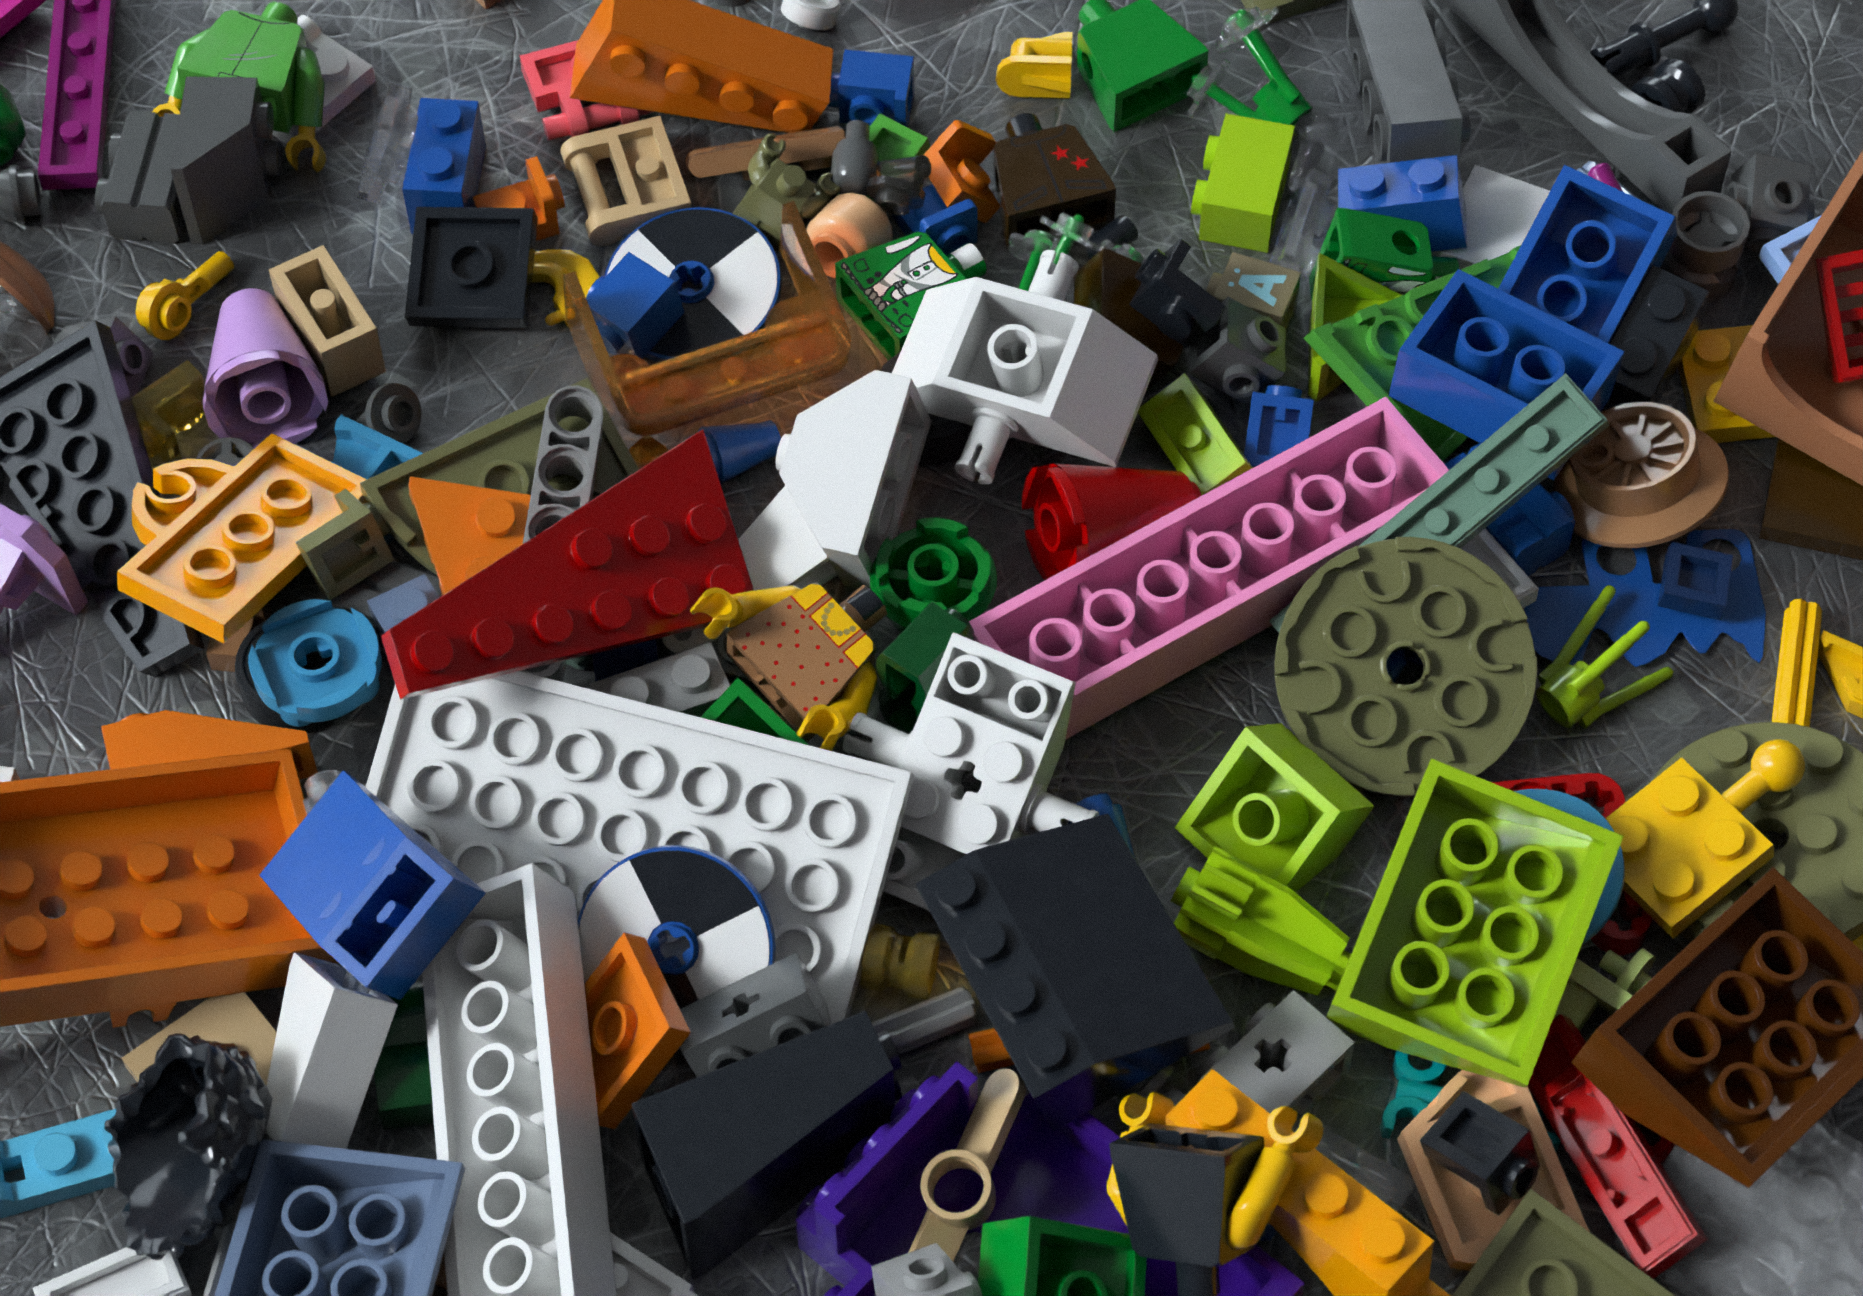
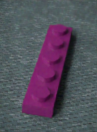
[38,0,116,190]

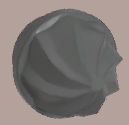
[0,165,42,224]

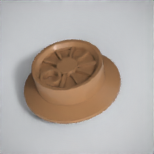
[1553,402,1729,548]

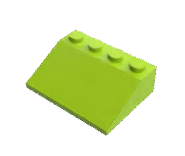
[1326,758,1624,1088]

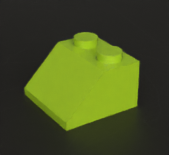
[1174,723,1375,892]

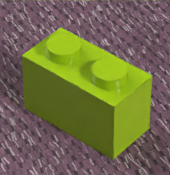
[1191,113,1295,253]

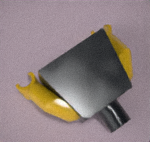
[1106,1091,1324,1296]

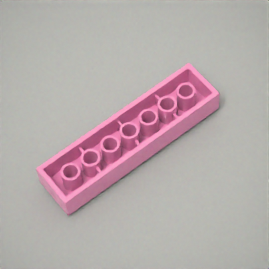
[969,397,1449,740]

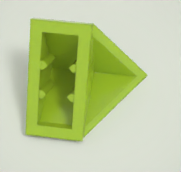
[1308,252,1402,402]

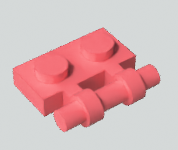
[520,40,654,141]

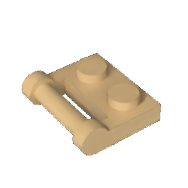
[560,116,692,246]

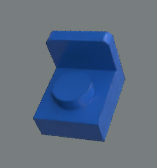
[892,184,978,255]
[1244,385,1314,468]

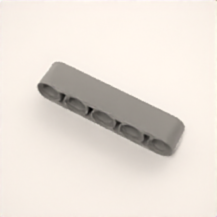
[521,385,603,682]

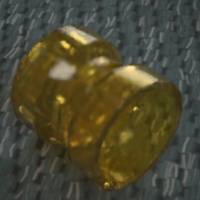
[860,923,940,1001]

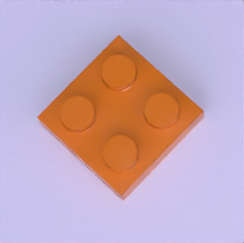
[584,932,691,1129]

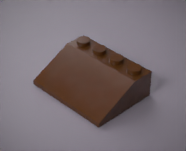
[1571,867,1863,1188]

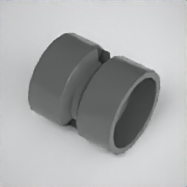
[1660,191,1750,303]

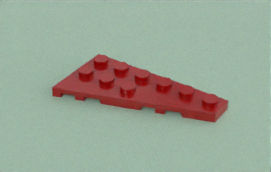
[381,429,754,700]

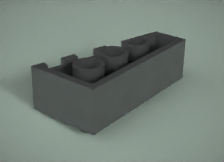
[1346,0,1470,165]

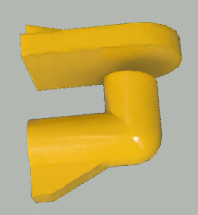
[996,32,1072,99]

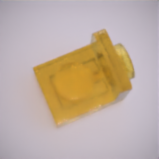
[131,360,205,463]

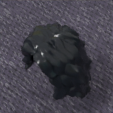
[104,1033,272,1261]

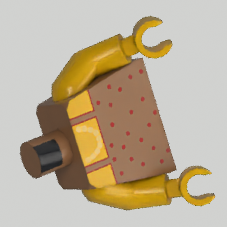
[690,583,887,751]

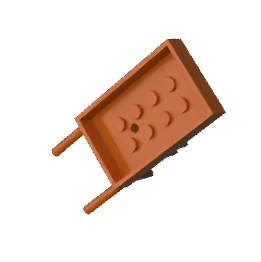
[0,748,339,1028]

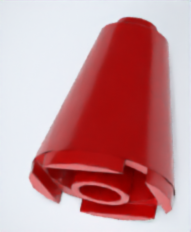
[1022,463,1202,581]

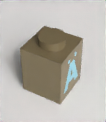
[1206,252,1301,336]

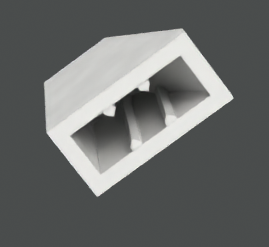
[265,952,398,1149]

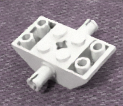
[892,250,1158,484]
[843,632,1099,910]

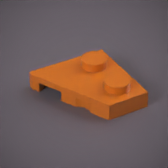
[408,476,531,595]

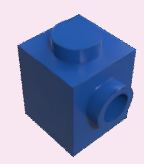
[582,252,685,364]

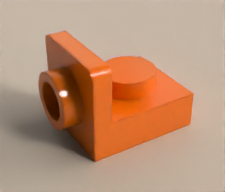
[919,120,1001,223]
[472,156,565,241]

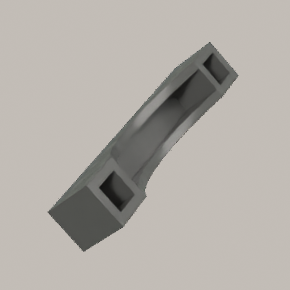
[1449,0,1732,214]

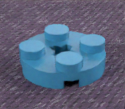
[249,599,382,727]

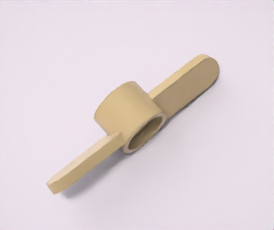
[908,1069,1026,1262]

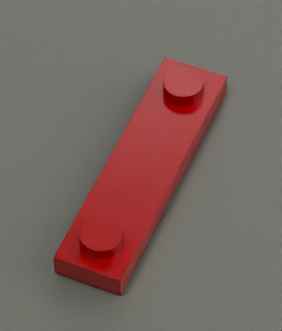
[1527,1014,1708,1279]

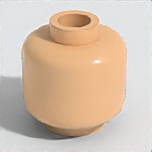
[805,192,893,279]

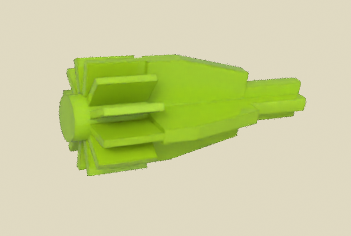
[1170,846,1351,996]

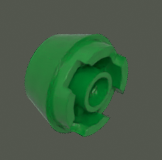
[870,517,997,633]

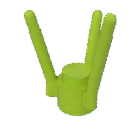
[1536,585,1674,729]

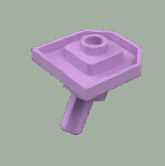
[0,503,88,616]

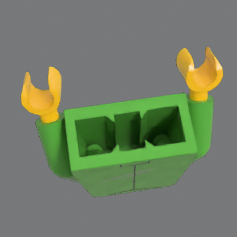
[152,2,326,172]

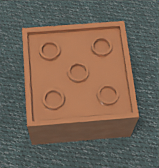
[1714,150,1863,486]

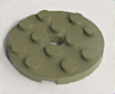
[1274,537,1537,798]
[1652,722,1863,942]

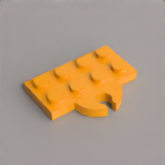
[117,433,367,644]

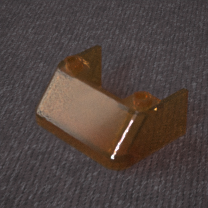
[563,201,851,436]

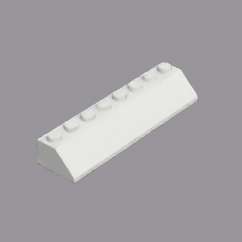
[422,863,617,1296]

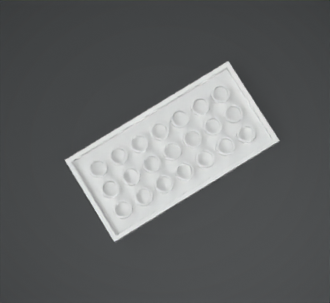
[366,671,914,1024]

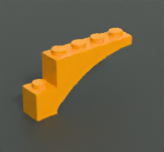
[1166,1069,1451,1296]

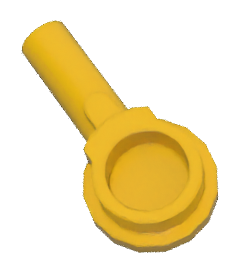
[135,251,234,340]

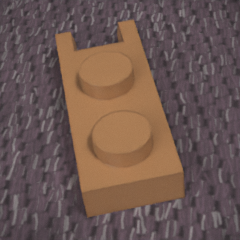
[685,125,845,180]

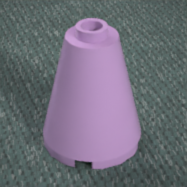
[202,288,328,449]

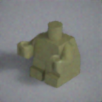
[732,133,841,252]

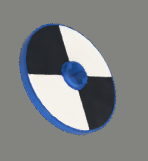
[605,207,782,367]
[577,845,776,1048]

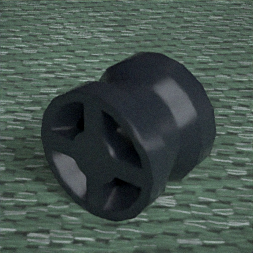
[1631,58,1705,114]

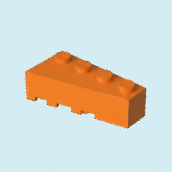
[570,0,833,133]

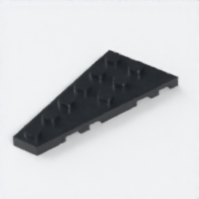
[0,320,205,677]

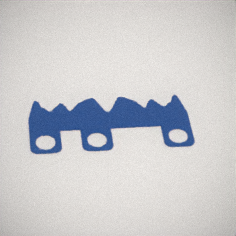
[1523,529,1766,667]

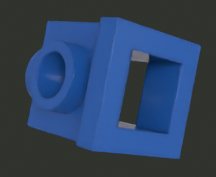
[828,50,914,127]

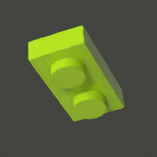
[1138,373,1253,495]

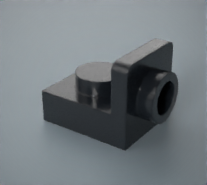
[1420,1091,1540,1215]

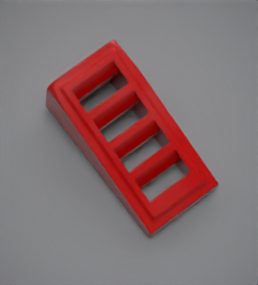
[1814,249,1863,383]

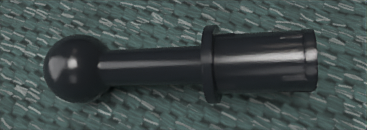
[1590,0,1738,79]

